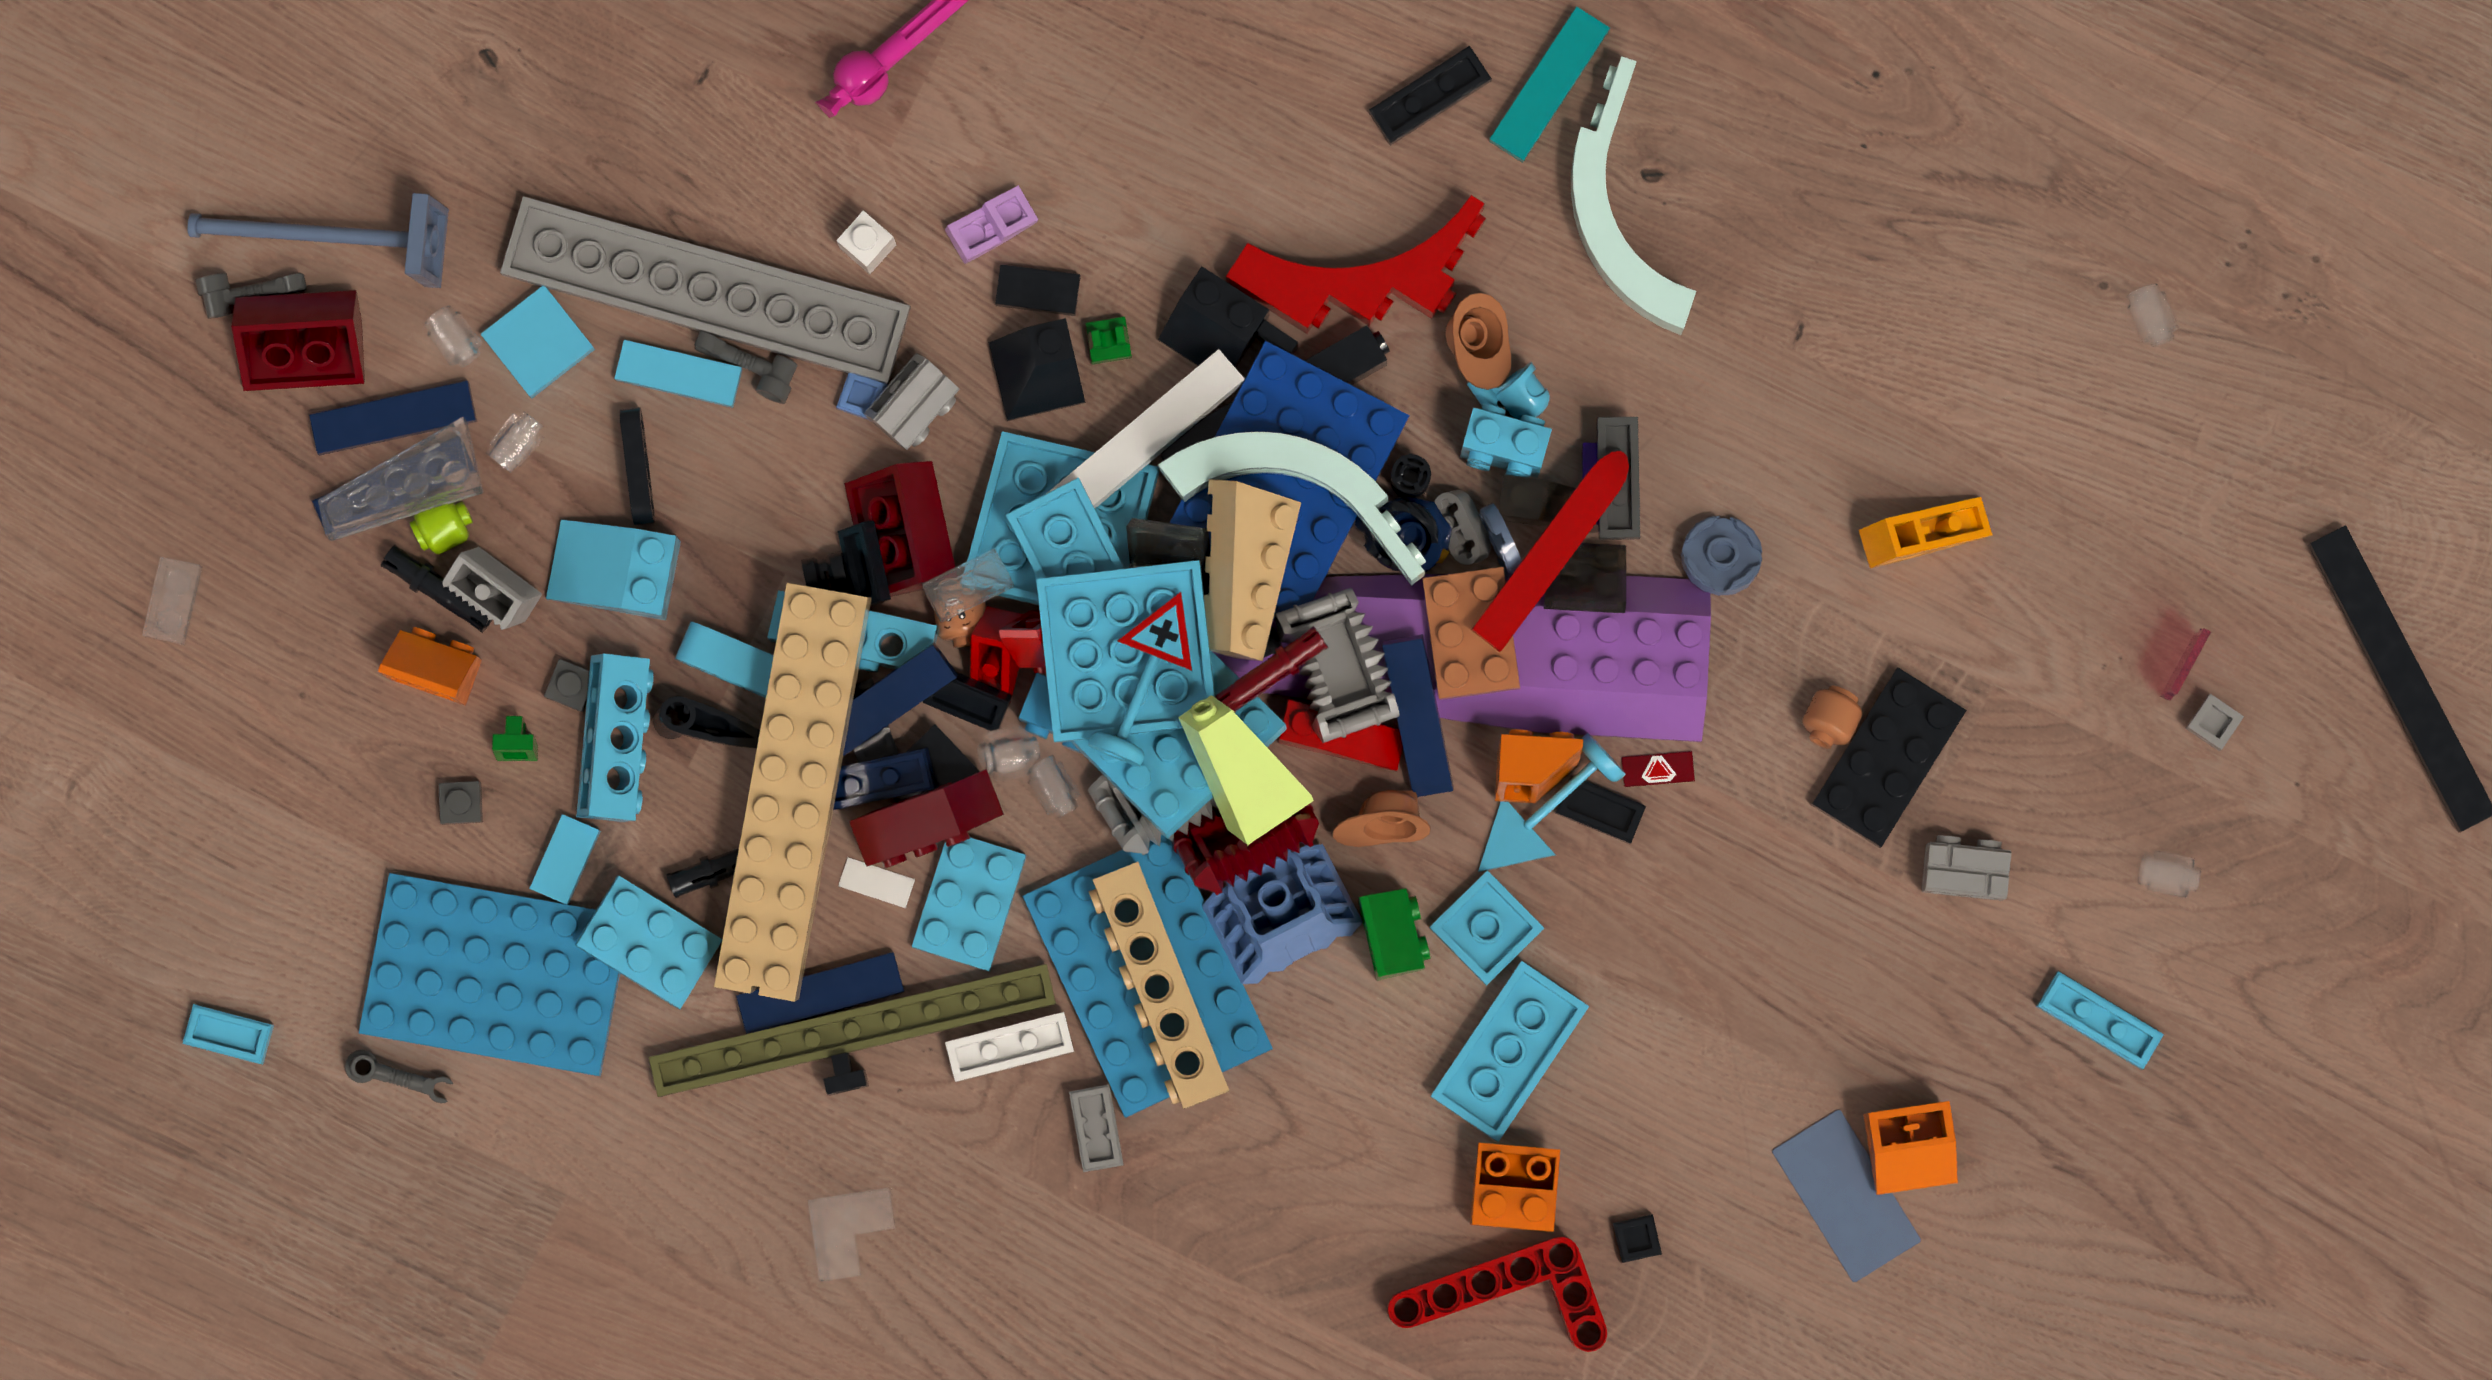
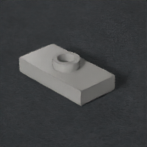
[1069,1085,1124,1172]

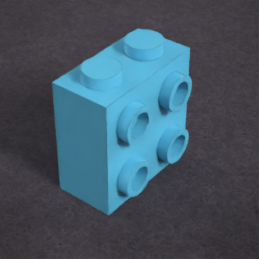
[1460,404,1552,482]

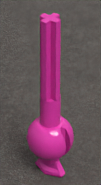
[815,0,969,118]

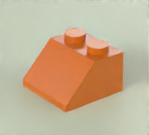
[378,627,482,706]

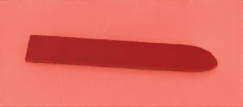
[1471,451,1629,652]

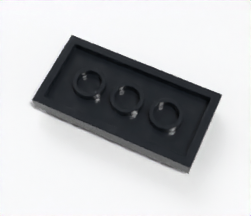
[1811,667,1967,848]

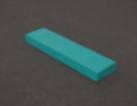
[1489,6,1610,163]

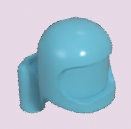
[1467,362,1550,420]

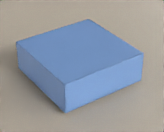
[836,373,889,421]

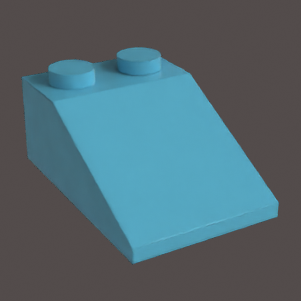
[546,520,681,620]

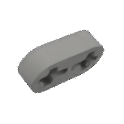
[1435,490,1491,565]

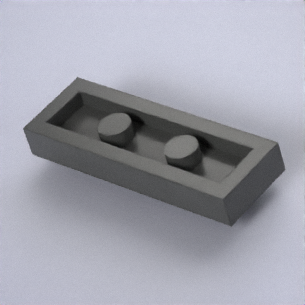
[1596,417,1640,540]

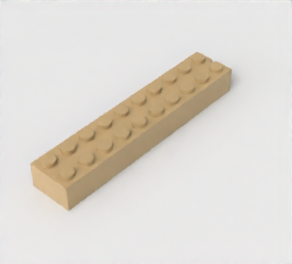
[714,583,871,1002]

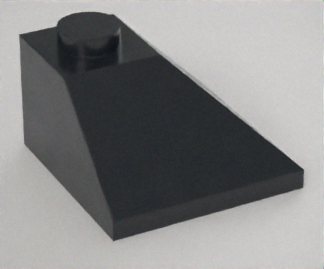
[989,318,1086,421]

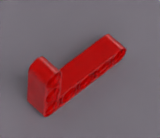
[1387,1237,1608,1352]

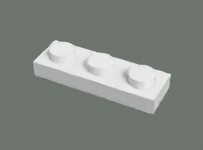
[945,1012,1074,1082]

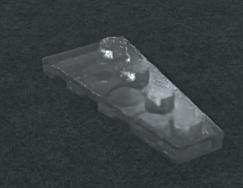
[318,417,484,541]

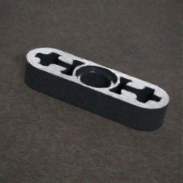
[620,407,655,525]

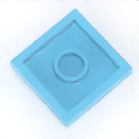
[481,286,595,399]
[1429,870,1544,986]

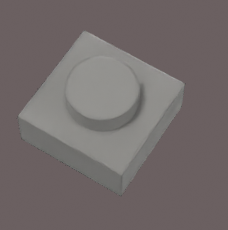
[2185,694,2244,751]

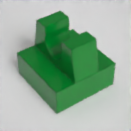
[1086,317,1132,365]
[492,716,538,761]

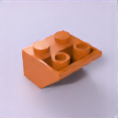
[1495,729,1583,803]
[1863,1101,1958,1195]
[1470,1143,1560,1232]

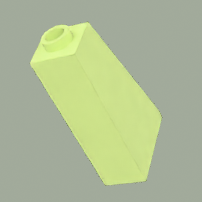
[1178,695,1314,845]

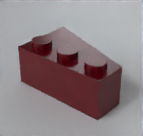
[849,769,1004,869]

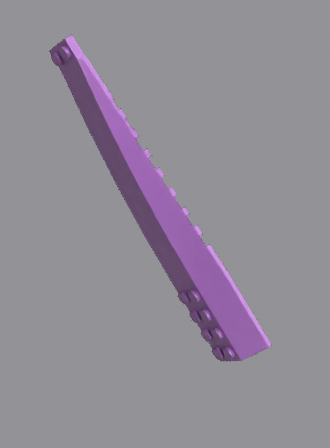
[1203,572,1711,742]

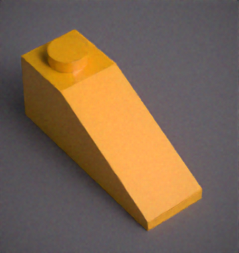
[1859,497,1992,569]

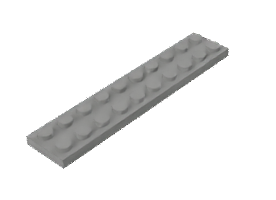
[500,196,911,384]

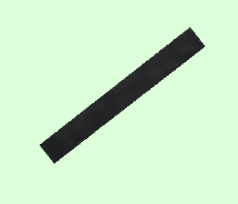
[2308,525,2492,833]

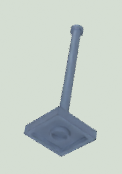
[188,193,449,288]

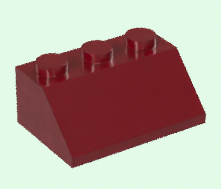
[231,290,365,391]
[844,461,958,597]

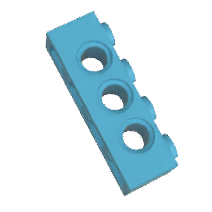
[767,590,938,672]
[576,653,653,822]

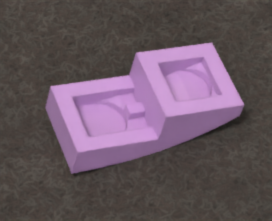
[945,185,1038,264]

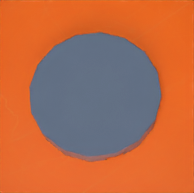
[1479,503,1522,579]
[1681,516,1762,596]

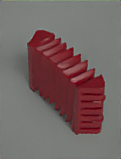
[1171,804,1319,895]

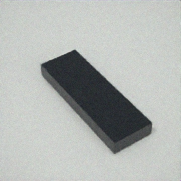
[1369,46,1492,146]

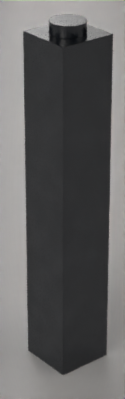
[1160,325,1390,461]

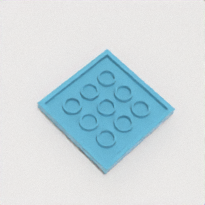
[961,431,1159,605]
[1036,560,1215,743]
[1070,651,1287,839]

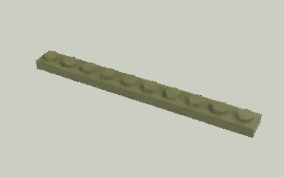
[649,964,1056,1097]

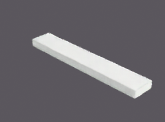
[1046,349,1245,508]

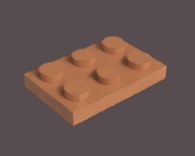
[1423,567,1521,700]

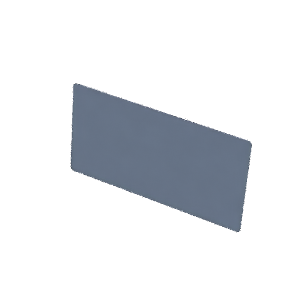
[1772,1110,1921,1282]

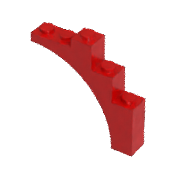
[1226,195,1486,334]

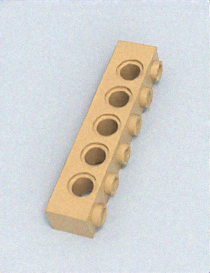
[1089,862,1230,1110]

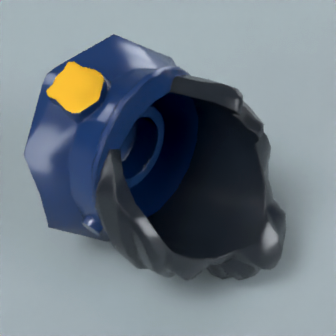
[1355,496,1452,573]

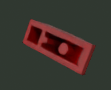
[1279,700,1403,772]

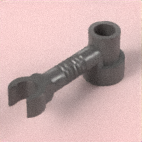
[195,273,307,319]
[694,331,798,404]
[344,1050,453,1103]

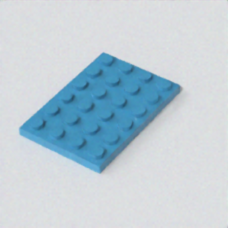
[1023,834,1273,1118]
[359,873,620,1077]

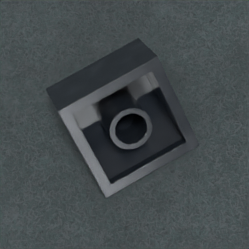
[1158,266,1269,368]

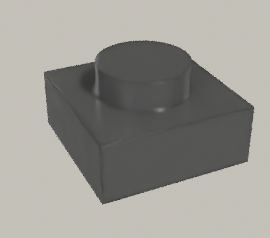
[544,659,589,713]
[439,781,483,825]

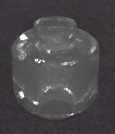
[977,726,1040,782]

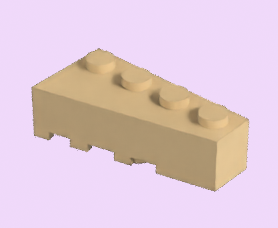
[1204,479,1301,661]

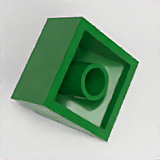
[1358,889,1431,981]

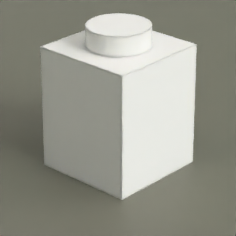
[836,211,896,275]

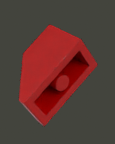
[970,606,1023,705]
[999,610,1046,674]

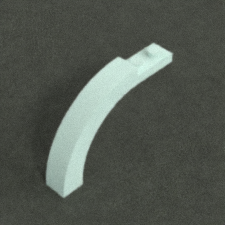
[1571,56,1696,335]
[1158,432,1426,586]

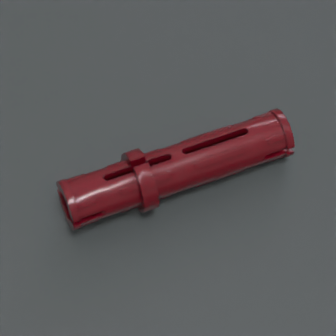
[1215,626,1329,713]

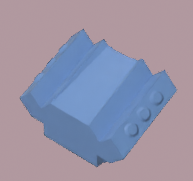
[1202,844,1363,984]

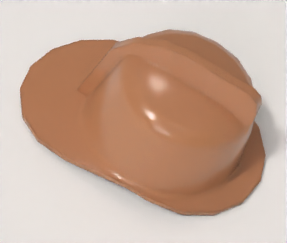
[1445,293,1511,390]
[1333,790,1431,847]

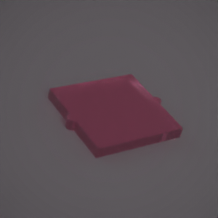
[2160,628,2211,701]

